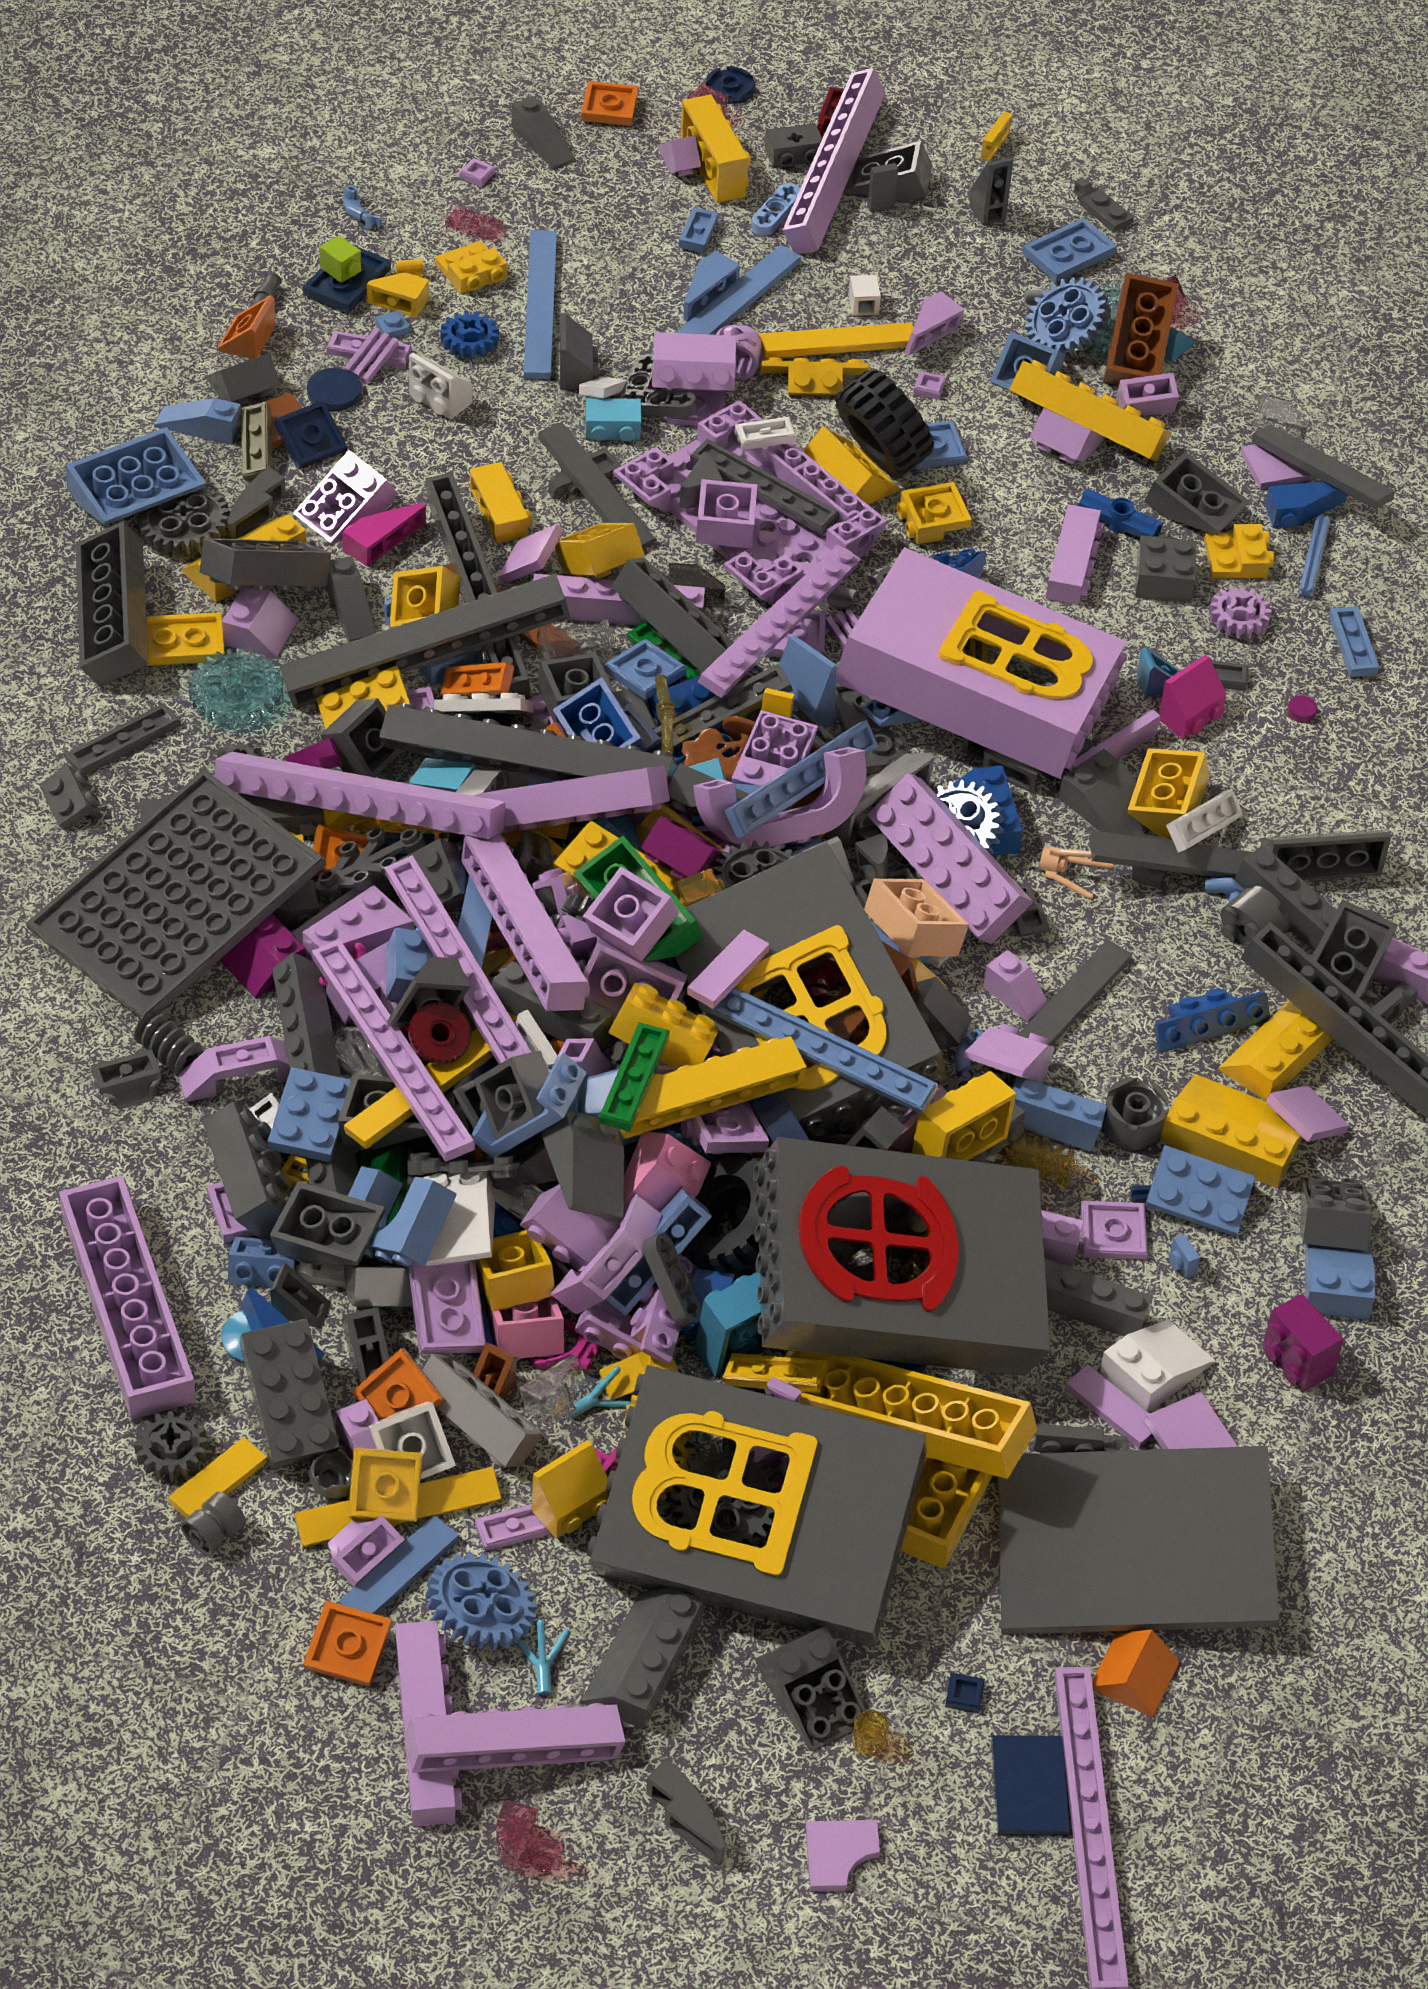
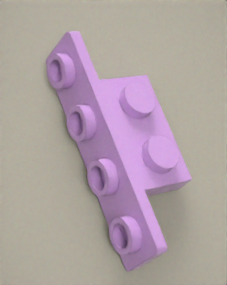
[630,1253,697,1365]

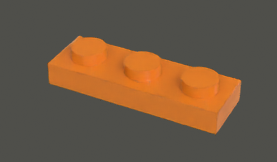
[440,662,515,697]

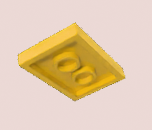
[146,612,225,666]
[316,665,411,729]

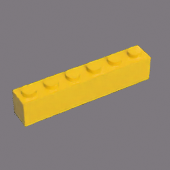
[1009,360,1171,462]
[619,1036,807,1139]

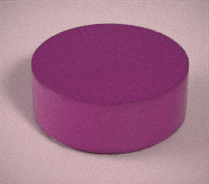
[1287,696,1317,723]

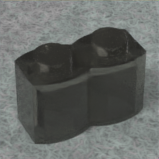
[512,830,553,892]

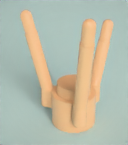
[1039,846,1114,899]

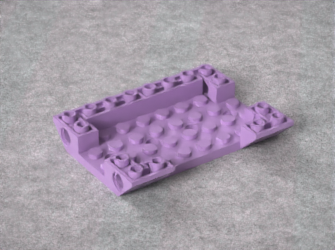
[613,400,887,604]

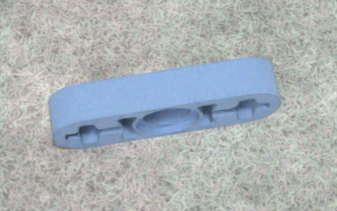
[752,183,800,236]

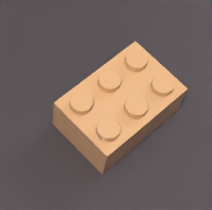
[864,878,969,959]

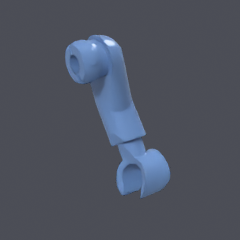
[342,185,381,230]
[954,1028,982,1080]

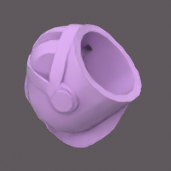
[716,324,765,380]

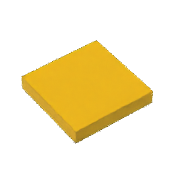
[348,1447,423,1522]

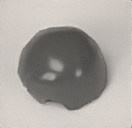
[308,1450,353,1500]

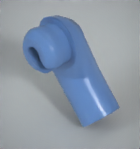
[1205,878,1244,902]

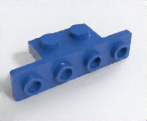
[1155,989,1270,1052]

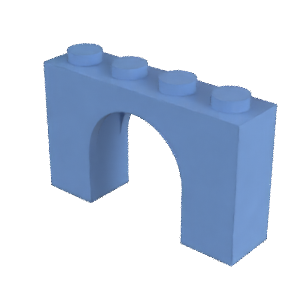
[348,1166,457,1268]

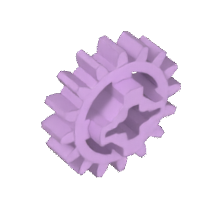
[1209,586,1272,639]

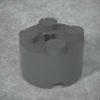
[1220,885,1290,951]
[1102,1077,1169,1152]

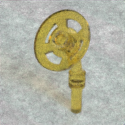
[655,674,678,767]

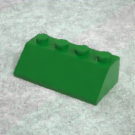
[573,836,704,961]

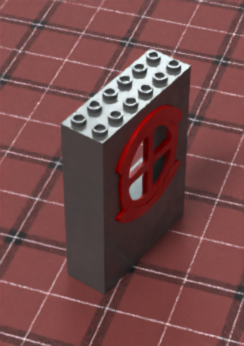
[753,1137,1050,1376]

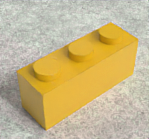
[470,462,532,543]

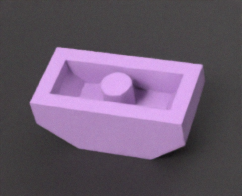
[327,1515,405,1587]

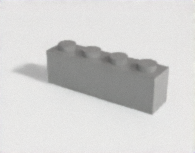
[422,1354,543,1468]

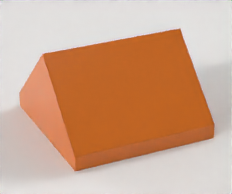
[217,295,276,359]
[1092,1629,1180,1717]

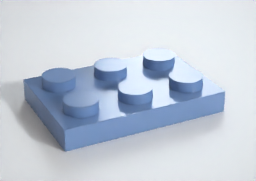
[1022,217,1117,283]
[267,1067,351,1162]
[1145,1145,1255,1237]

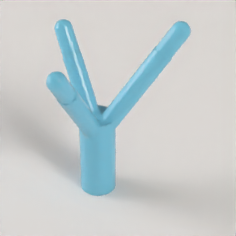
[565,1366,631,1420]
[517,1620,570,1696]

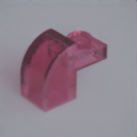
[496,1800,565,1875]

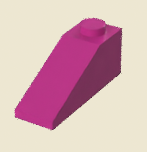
[342,502,426,567]

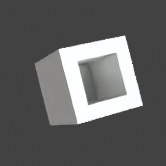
[848,275,881,316]

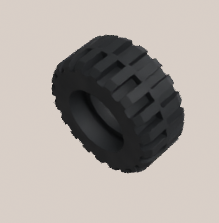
[835,369,934,477]
[681,1153,761,1279]

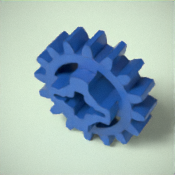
[440,310,499,359]

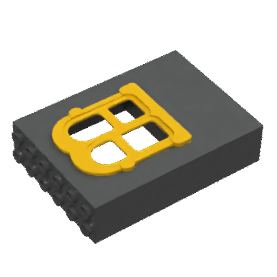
[670,841,948,1148]
[587,1365,927,1648]

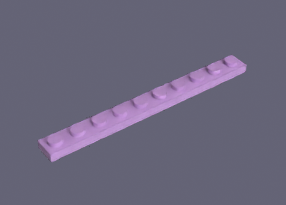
[698,544,861,698]
[384,855,532,1064]
[312,940,475,1162]
[1054,1667,1129,1989]

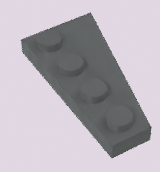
[835,683,908,775]

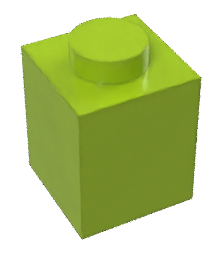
[319,235,361,283]

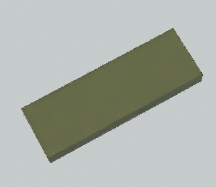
[241,402,272,481]

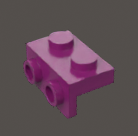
[285,738,343,770]

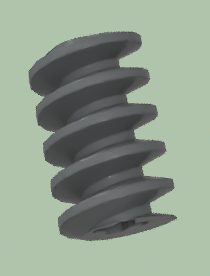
[133,1013,203,1075]

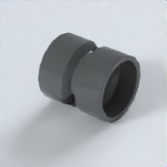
[180,1491,246,1556]

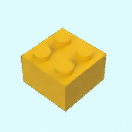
[475,1230,555,1312]

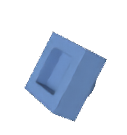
[375,310,410,338]
[1169,1234,1200,1279]

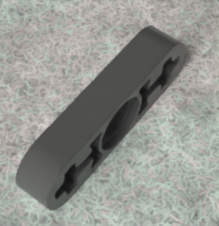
[643,1233,702,1327]

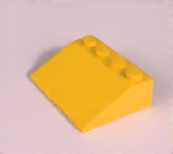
[1160,1074,1303,1188]

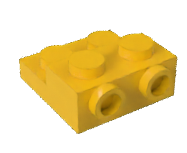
[435,241,507,294]
[897,482,972,545]
[1204,524,1274,579]

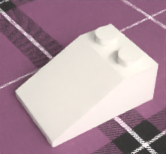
[423,1171,495,1266]
[1100,1319,1215,1413]

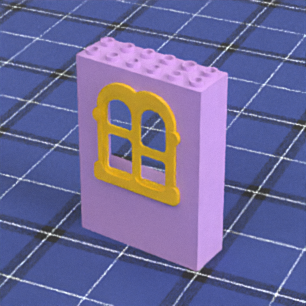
[836,547,1127,779]

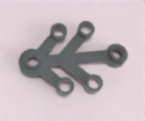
[315,827,427,897]
[407,1150,520,1178]

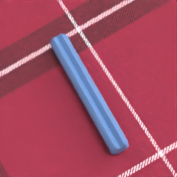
[1299,515,1331,598]

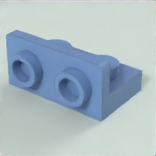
[228,1236,297,1288]

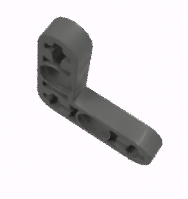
[620,354,698,418]

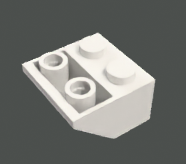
[409,353,472,419]

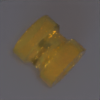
[852,1710,889,1757]

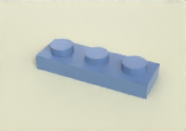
[1329,606,1379,677]

